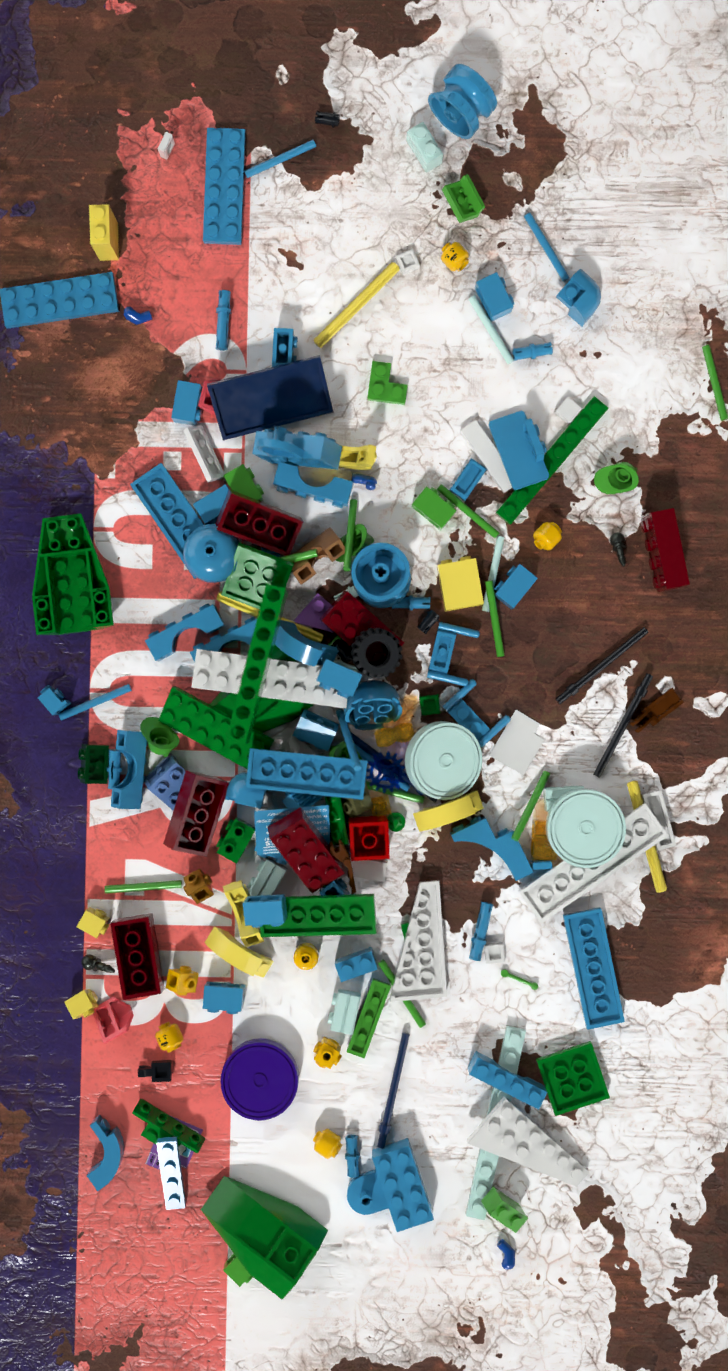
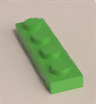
[346,978,391,1059]

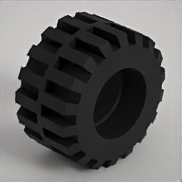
[351,628,402,678]

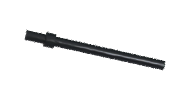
[555,627,649,705]
[593,673,653,778]

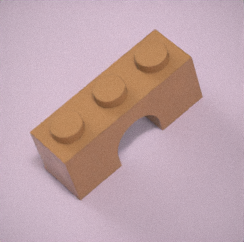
[291,527,345,585]

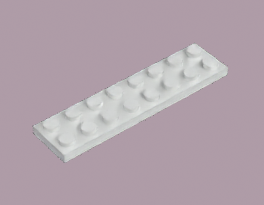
[191,649,348,708]
[518,803,668,924]

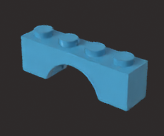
[273,462,354,508]
[145,603,226,662]
[190,617,257,662]
[111,730,148,809]
[467,1051,547,1110]

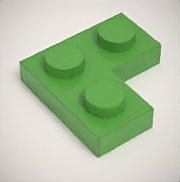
[367,361,408,405]

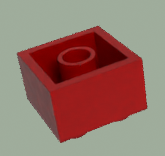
[348,815,390,861]

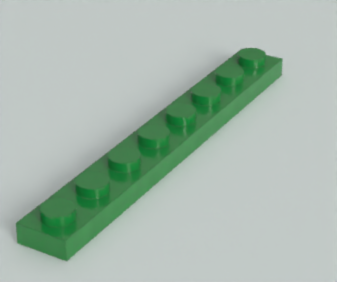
[495,396,609,525]

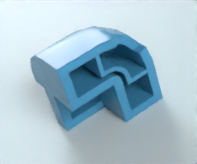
[556,269,601,327]
[225,772,267,809]

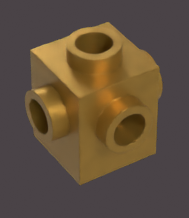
[183,868,214,904]

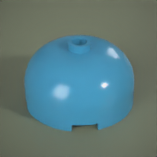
[183,524,240,583]
[343,680,402,730]

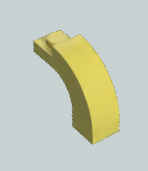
[339,444,377,470]
[413,790,484,832]
[223,880,264,947]
[204,926,274,978]

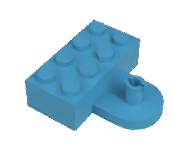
[252,426,342,469]
[347,1138,434,1232]

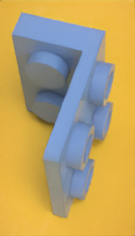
[144,753,186,810]

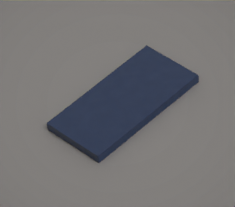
[207,355,333,441]

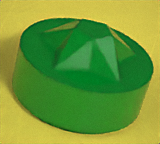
[387,812,405,832]

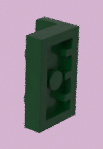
[78,744,109,784]

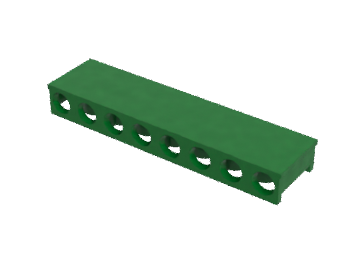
[226,584,288,744]

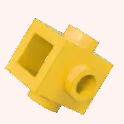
[166,966,199,996]
[313,1037,342,1069]

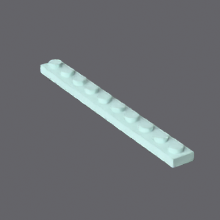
[466,1025,526,1220]

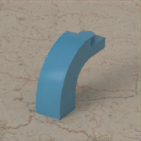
[275,620,338,666]
[86,1115,124,1192]

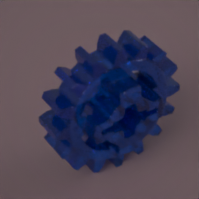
[366,751,407,793]

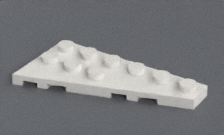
[389,880,447,1002]
[466,1097,589,1187]

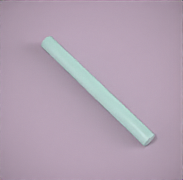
[468,295,514,364]
[482,536,505,612]

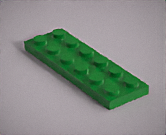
[158,686,274,770]
[260,894,377,937]

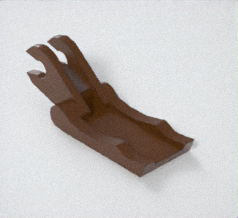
[630,687,684,733]
[329,839,356,894]

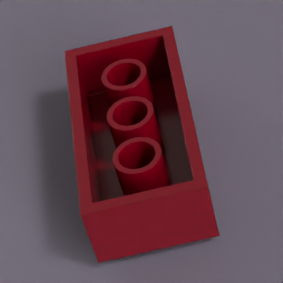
[216,489,304,556]
[641,508,690,593]
[319,591,404,664]
[163,770,229,857]
[268,807,345,893]
[110,913,165,1000]

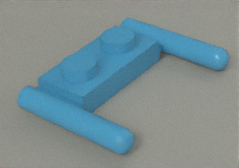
[427,622,480,686]
[442,679,511,748]

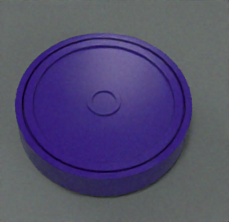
[220,1038,299,1121]

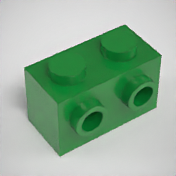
[216,817,255,864]

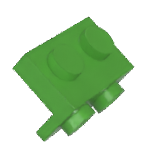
[442,174,485,223]

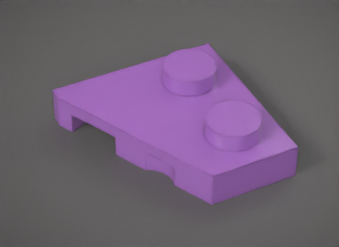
[294,593,334,633]

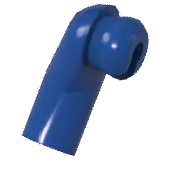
[124,306,153,325]
[352,473,377,490]
[497,1239,515,1270]

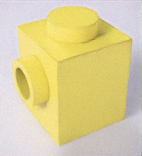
[77,907,110,938]
[64,989,99,1019]

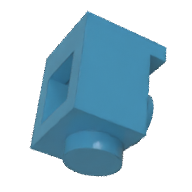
[38,685,71,715]

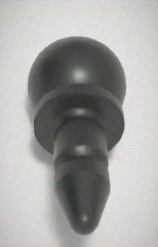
[610,532,626,566]
[82,954,115,973]

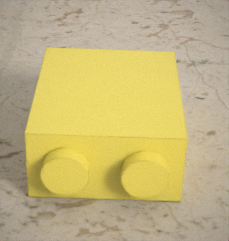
[89,204,119,261]
[437,556,484,612]

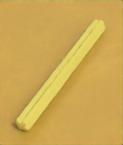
[314,262,400,348]
[216,591,324,643]
[627,781,667,893]

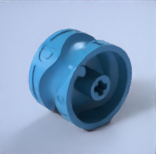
[428,64,497,139]
[351,543,411,608]

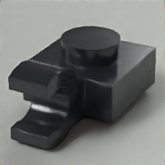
[138,1060,172,1082]

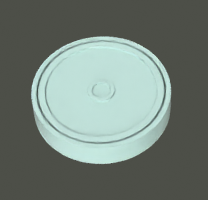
[405,721,482,800]
[546,788,626,868]

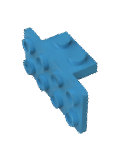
[489,411,549,490]

